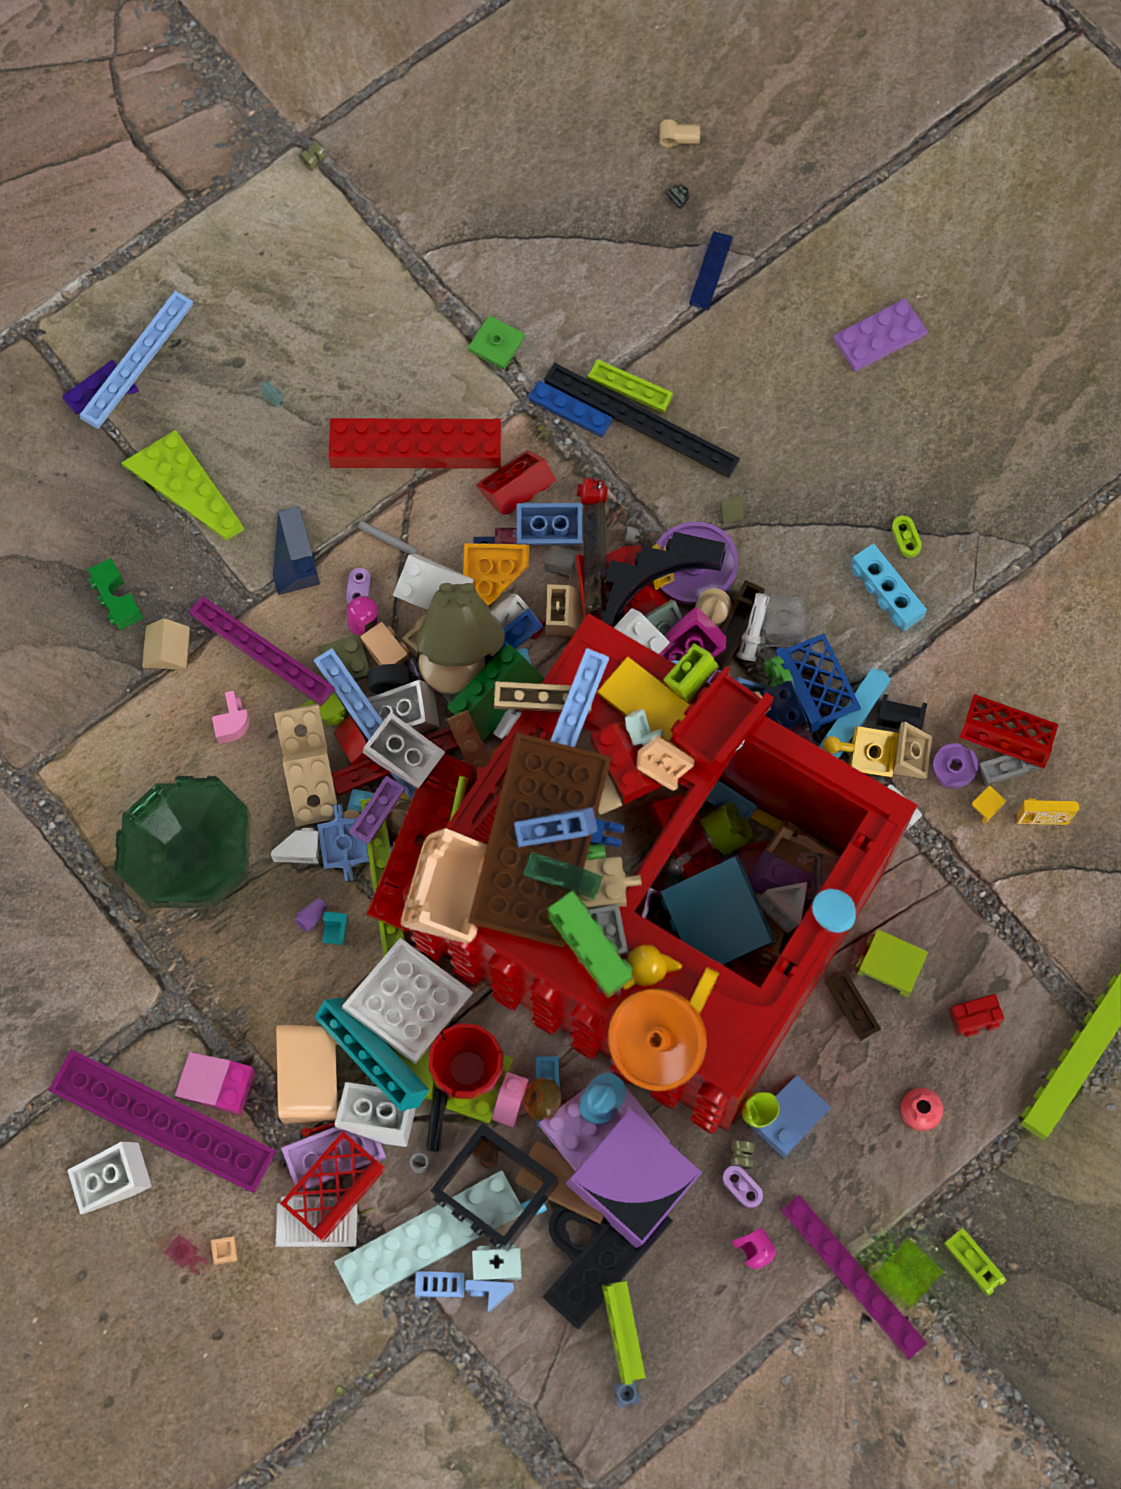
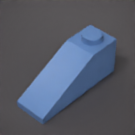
[514,807,597,847]

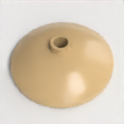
[419,654,485,695]

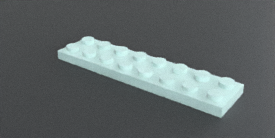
[334,1170,523,1305]

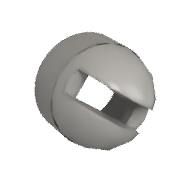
[623,526,640,544]
[410,1153,429,1174]

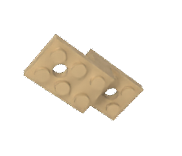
[274,704,339,827]

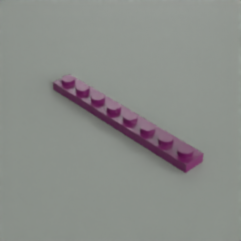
[188,596,335,706]
[781,1195,928,1360]

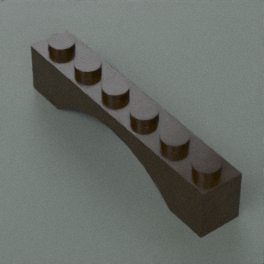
[714,580,765,672]

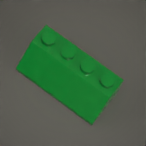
[447,644,544,743]

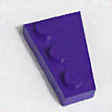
[62,359,139,415]

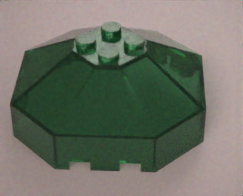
[114,776,251,908]

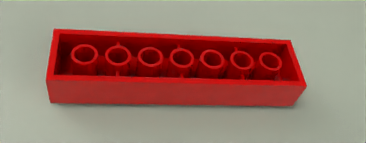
[328,418,502,469]

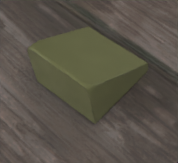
[720,496,744,523]

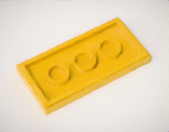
[597,657,690,747]

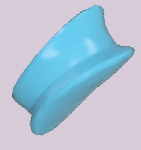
[812,889,856,932]

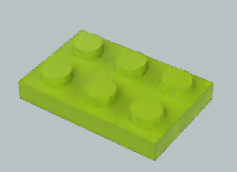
[446,1054,513,1125]

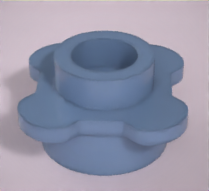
[614,1381,640,1408]

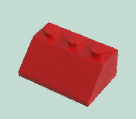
[476,450,556,515]
[590,722,663,805]

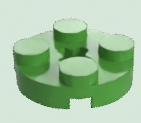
[763,656,795,688]

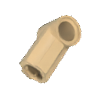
[660,120,700,148]

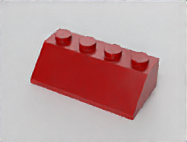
[604,546,671,615]

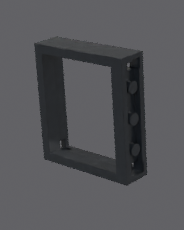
[430,1122,559,1252]

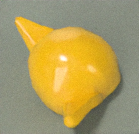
[623,945,682,989]

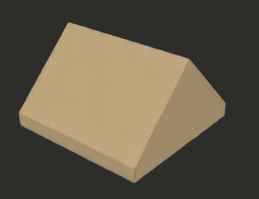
[142,618,190,669]
[893,722,932,779]

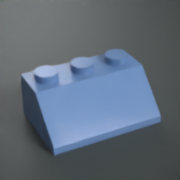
[517,503,582,545]

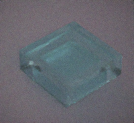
[261,381,283,408]

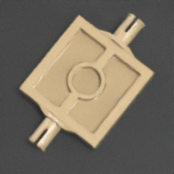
[577,857,641,910]

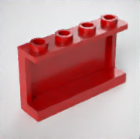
[669,666,774,774]

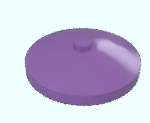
[656,522,738,605]

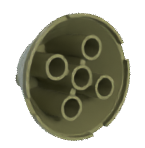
[417,583,505,667]

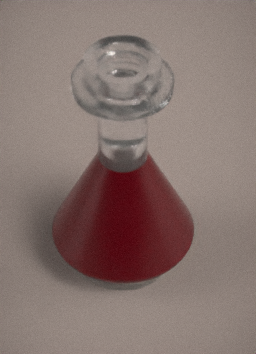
[668,831,714,875]

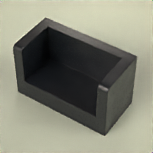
[876,694,927,730]

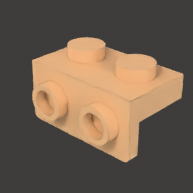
[637,736,694,791]

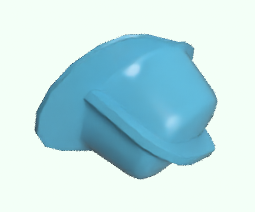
[579,1073,626,1124]

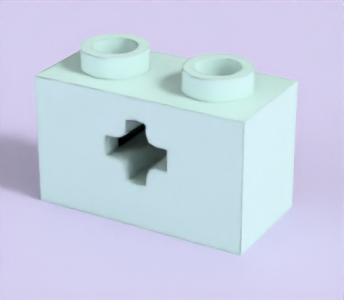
[472,1244,522,1281]

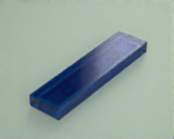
[689,231,733,310]

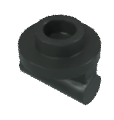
[666,184,690,209]

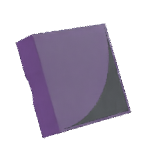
[565,1109,702,1248]

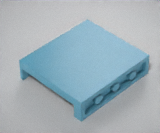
[661,857,776,965]

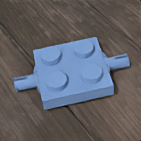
[317,805,369,882]

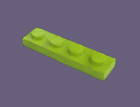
[588,359,673,414]

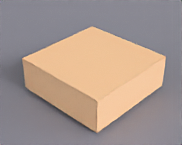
[211,1236,238,1265]

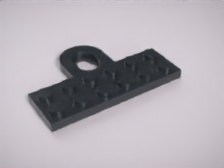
[543,1206,673,1331]

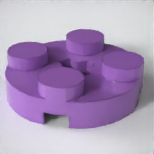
[932,743,978,788]

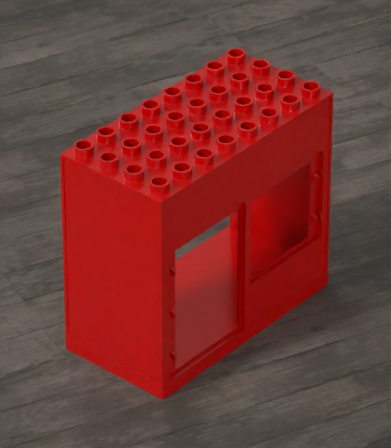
[402,613,918,1134]

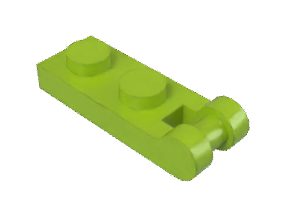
[944,1228,1006,1296]

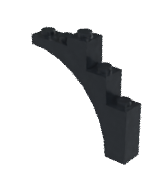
[600,532,726,628]

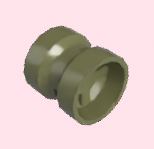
[298,142,327,171]
[730,1141,755,1169]

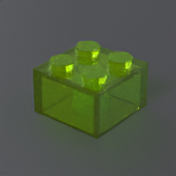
[873,1238,944,1309]

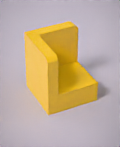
[971,786,1006,825]

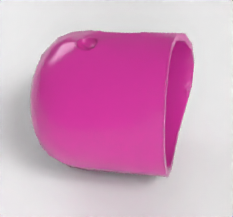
[347,596,379,636]
[732,1227,776,1269]

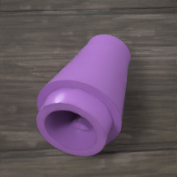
[294,898,327,932]

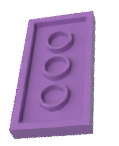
[833,299,927,372]

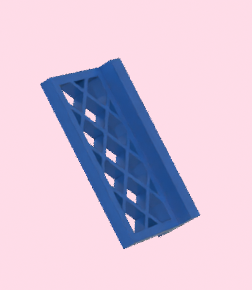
[775,633,861,732]

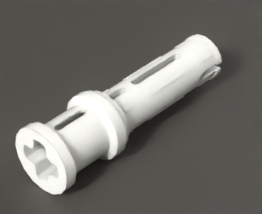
[737,593,770,661]

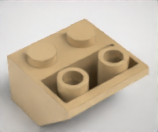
[545,584,584,636]

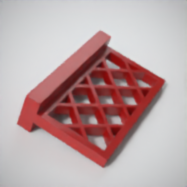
[959,694,1059,768]
[280,1131,386,1242]

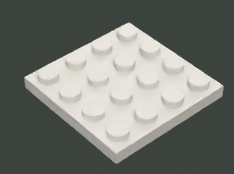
[342,938,473,1065]

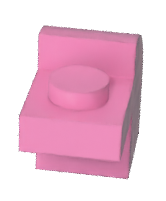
[212,691,250,744]

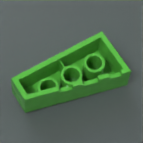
[548,891,633,997]

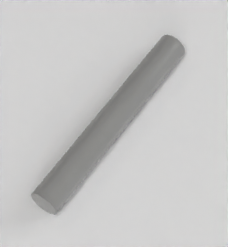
[358,521,418,555]

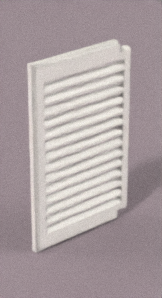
[275,1196,357,1247]

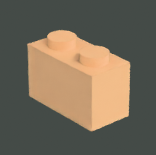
[360,622,409,665]

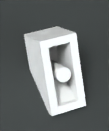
[271,828,320,864]

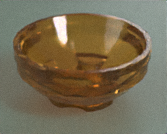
[524,1078,561,1121]

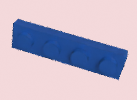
[528,380,613,438]

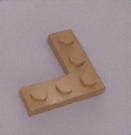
[447,710,490,784]

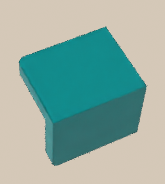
[323,911,349,946]

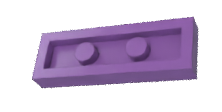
[349,776,405,845]

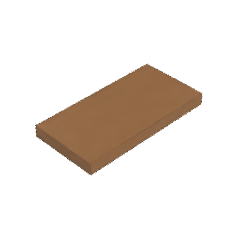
[515,1141,604,1224]

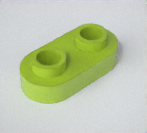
[892,516,922,558]

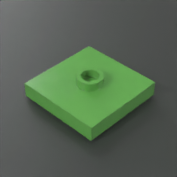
[468,315,525,370]

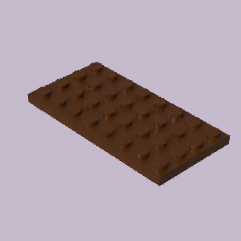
[468,732,611,948]

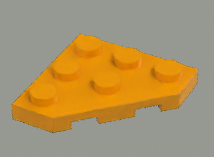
[463,543,529,607]

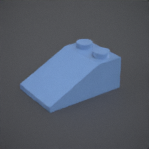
[750,1075,831,1158]

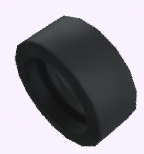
[367,664,410,694]

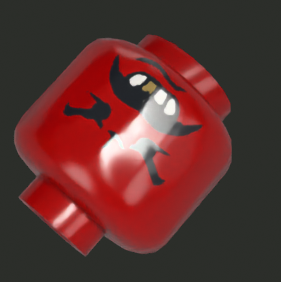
[576,478,608,508]

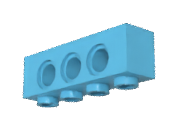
[851,543,927,632]

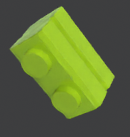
[664,644,719,703]

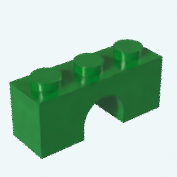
[87,558,143,630]

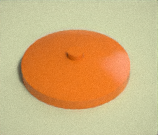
[608,989,706,1091]

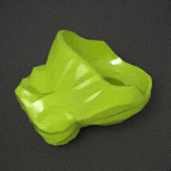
[741,1092,780,1128]

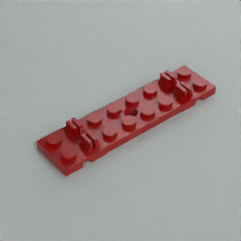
[365,754,474,933]

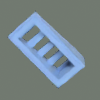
[415,1272,465,1298]

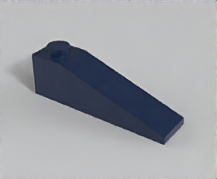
[273,506,320,595]

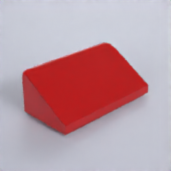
[333,717,368,765]

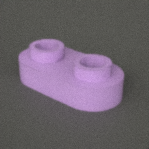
[346,568,371,605]
[722,1166,763,1208]

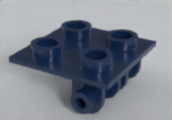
[759,680,808,729]

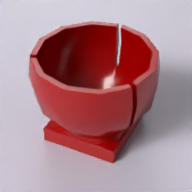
[428,1024,504,1099]

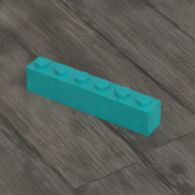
[314,997,429,1111]

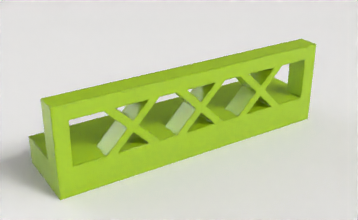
[602,1280,646,1385]

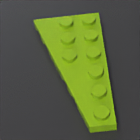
[121,430,245,541]

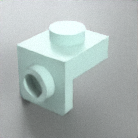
[625,709,663,746]

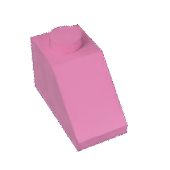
[491,1072,529,1128]

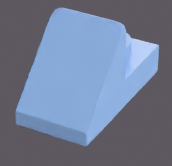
[465,1280,514,1313]

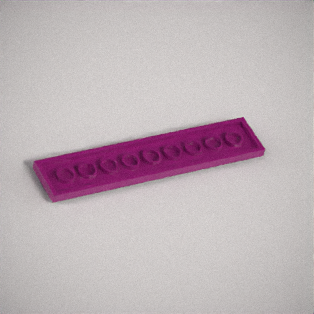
[48,1049,277,1194]

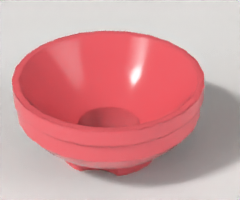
[900,1088,943,1131]

